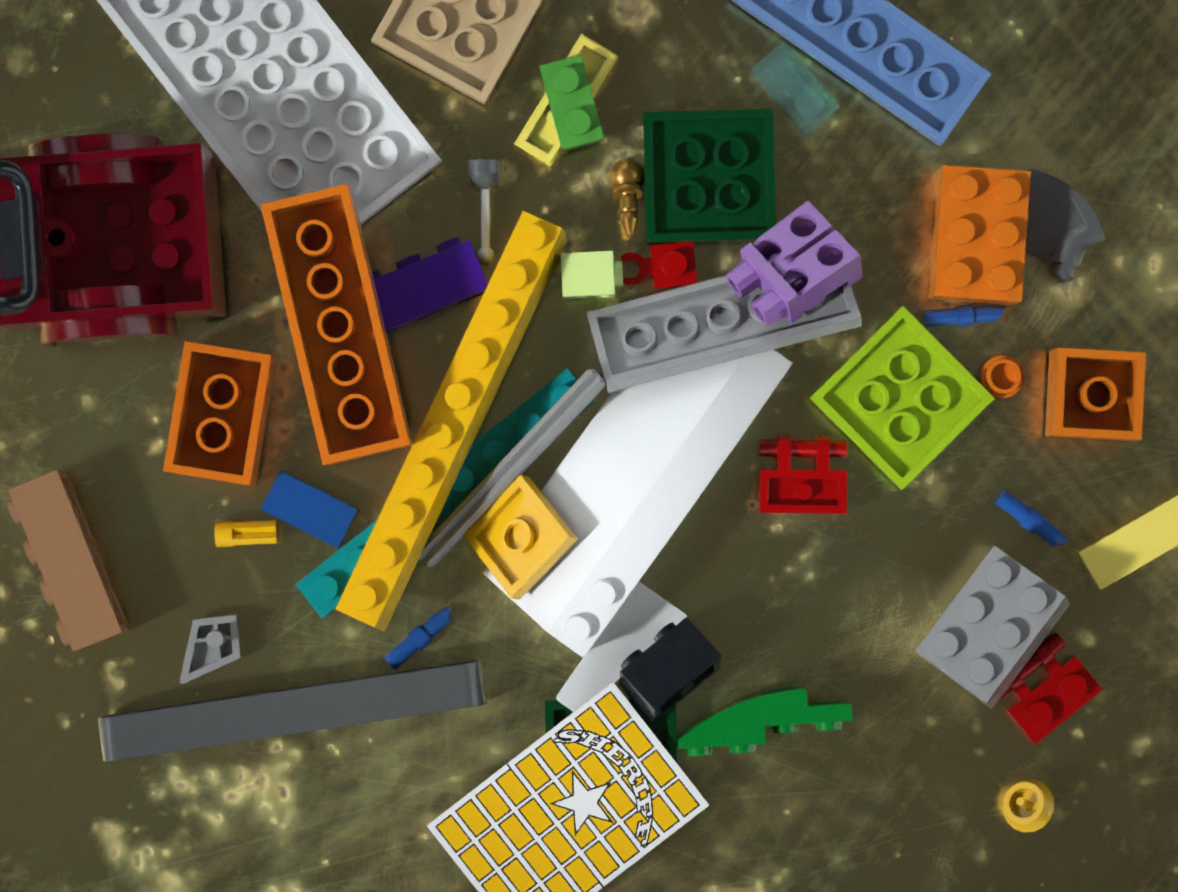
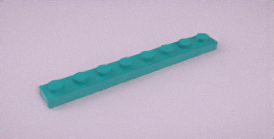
[295,368,594,618]

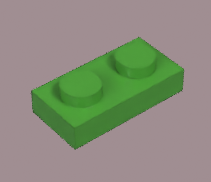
[539,55,604,152]

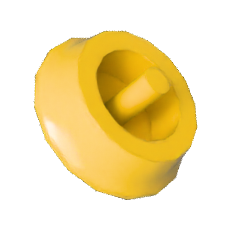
[1003,779,1054,833]

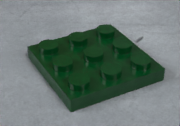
[643,109,776,244]

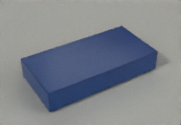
[261,471,359,548]

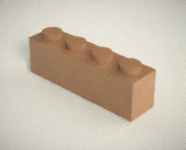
[7,470,129,652]

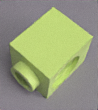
[561,251,623,300]

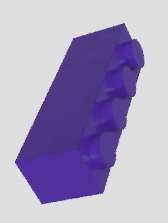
[372,237,488,334]

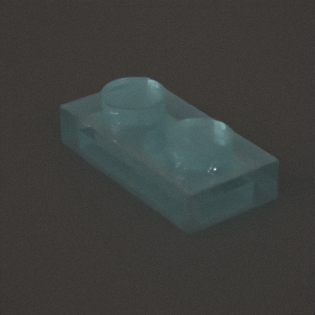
[750,41,840,136]

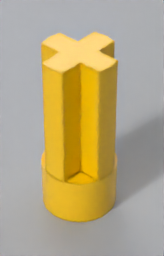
[214,520,278,547]

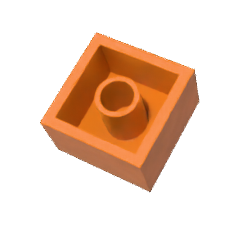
[1045,348,1146,441]

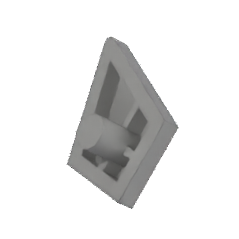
[180,614,242,684]

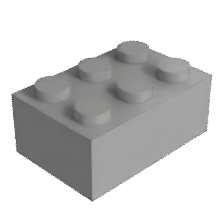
[915,545,1070,709]

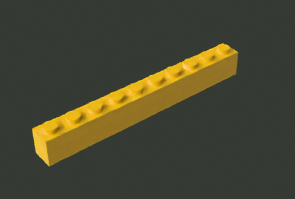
[335,211,568,632]

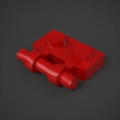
[759,435,847,514]
[999,632,1103,745]

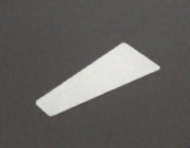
[556,582,687,712]

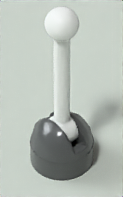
[467,159,502,264]

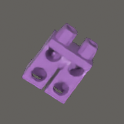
[727,200,863,327]

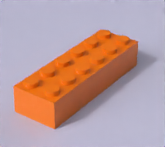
[260,184,413,466]

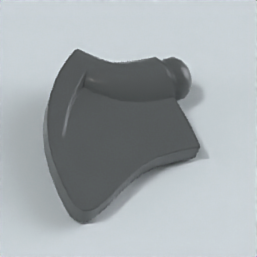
[1025,169,1105,282]

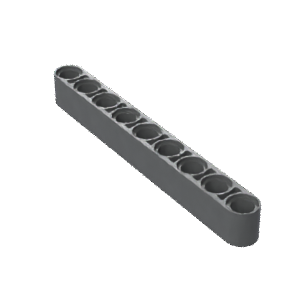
[97,660,487,761]

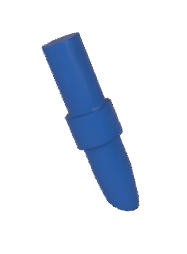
[923,304,1007,327]
[995,489,1070,547]
[384,606,452,670]

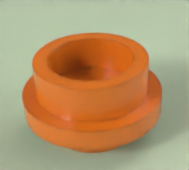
[980,355,1024,399]

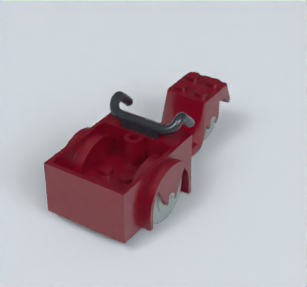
[0,134,227,347]

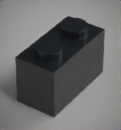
[620,617,721,723]

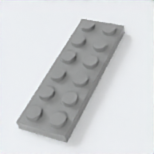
[586,275,862,393]

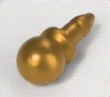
[610,158,644,237]

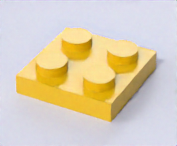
[463,474,578,600]

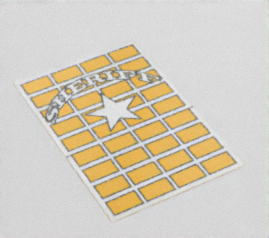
[427,682,709,892]

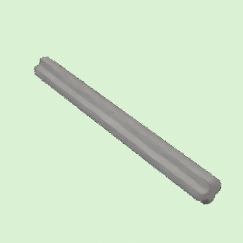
[419,368,606,568]

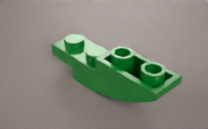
[677,686,853,756]

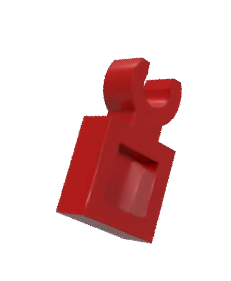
[621,242,697,290]

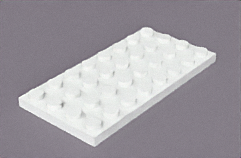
[97,0,442,225]

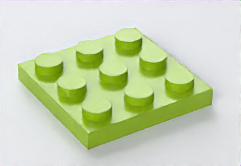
[809,306,995,490]

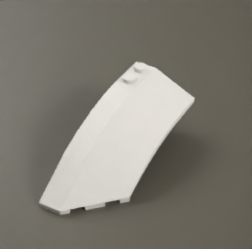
[483,349,793,658]

